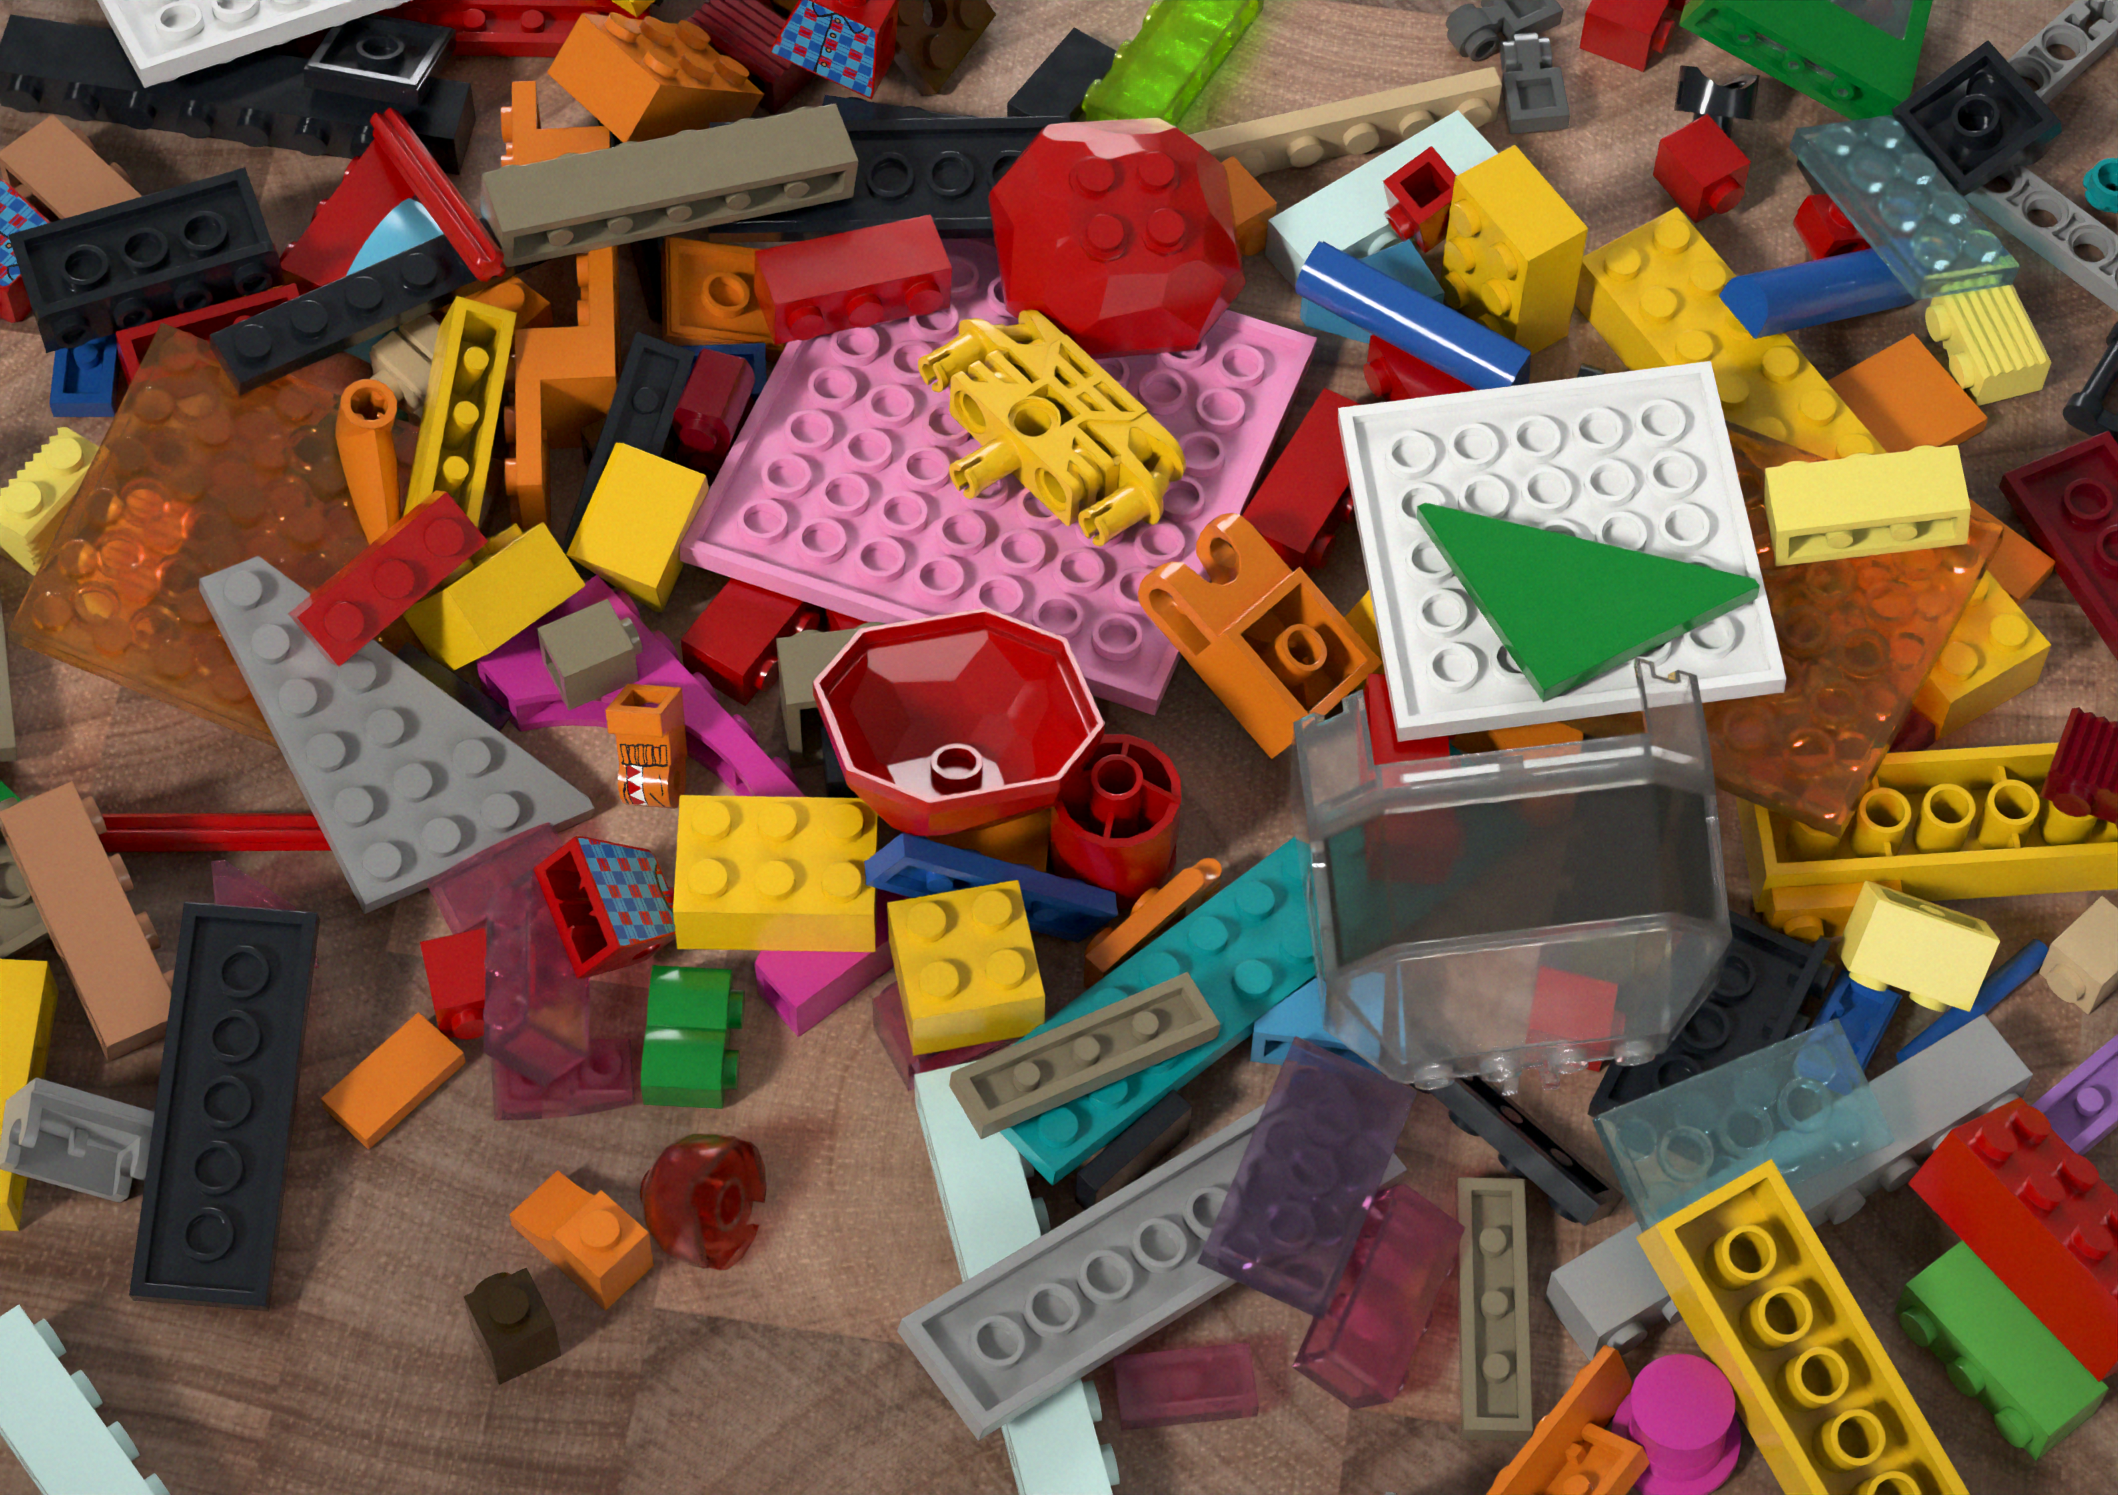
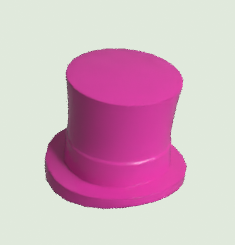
[1611,1354,1741,1495]

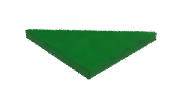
[1417,502,1760,702]

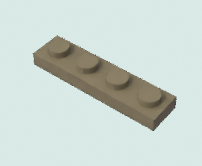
[949,972,1220,1139]
[1455,1177,1533,1442]

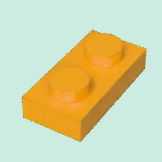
[1762,880,1903,944]

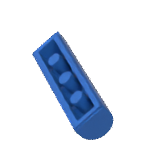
[1295,241,1531,390]
[1719,242,1927,339]

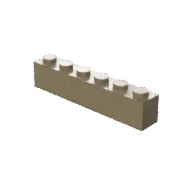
[480,103,858,267]

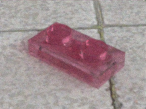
[1113,1342,1259,1431]

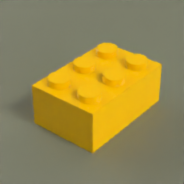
[1439,145,1588,356]
[673,795,879,952]

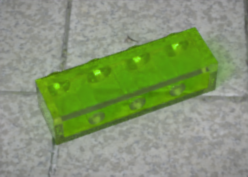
[1082,0,1264,127]

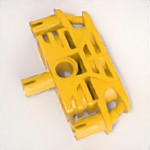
[918,309,1186,547]

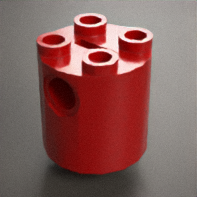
[1050,734,1181,909]

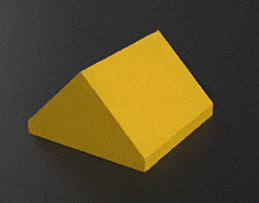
[566,443,709,613]

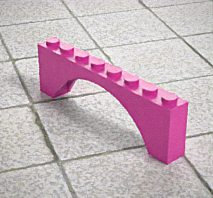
[476,575,911,1037]

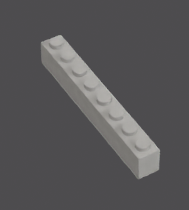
[1544,1014,2033,1362]

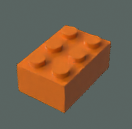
[547,12,764,143]

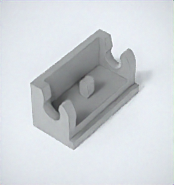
[0,1077,155,1203]

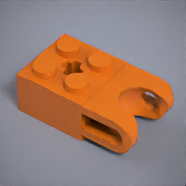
[1138,513,1383,759]

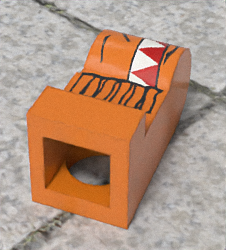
[605,684,688,809]

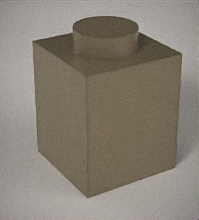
[537,599,643,710]

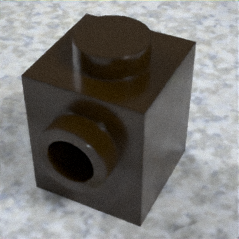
[464,1267,561,1385]

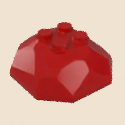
[988,118,1246,360]
[813,607,1105,836]

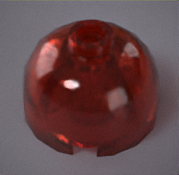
[640,1133,767,1271]

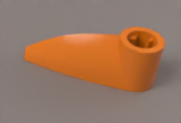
[335,379,401,545]

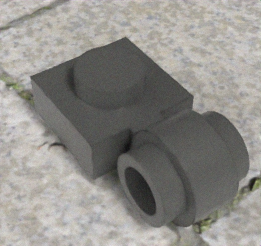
[1446,0,1564,62]
[1500,32,1570,134]

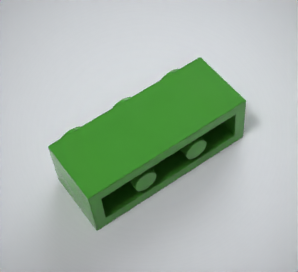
[1894,1240,2109,1461]

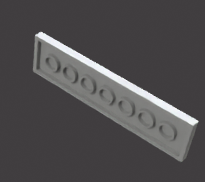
[897,1068,1407,1441]

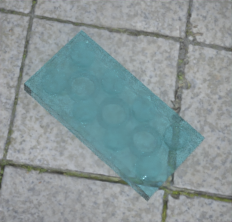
[1789,115,2020,300]
[1592,1018,1895,1233]

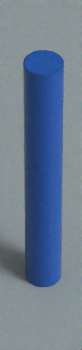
[1896,939,2049,1064]

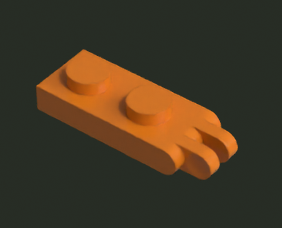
[1084,858,1222,990]

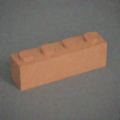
[0,114,142,222]
[0,781,174,1062]

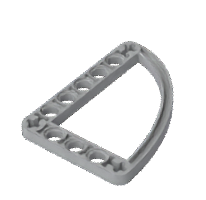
[1928,0,2118,313]

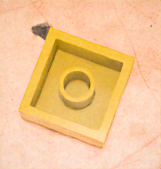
[402,522,586,672]
[887,880,1045,1056]

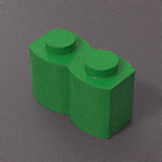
[640,965,745,1109]

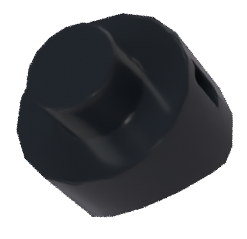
[1674,65,1760,138]

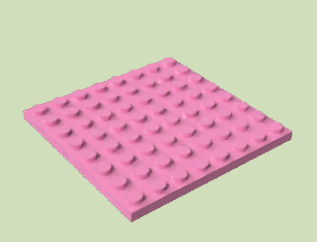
[680,238,1317,716]

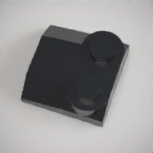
[1892,40,2062,196]

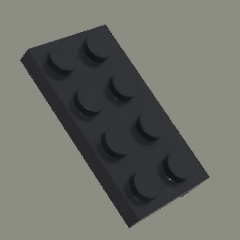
[9,167,285,353]
[1587,895,1837,1174]

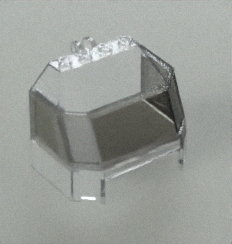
[1290,657,1733,1096]

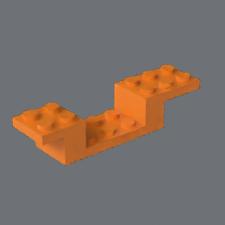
[501,81,622,534]

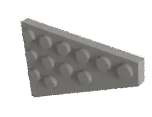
[199,556,595,914]

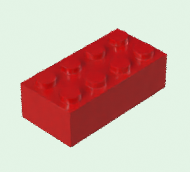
[1908,1097,2118,1382]

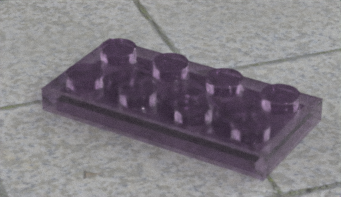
[1197,1036,1418,1320]

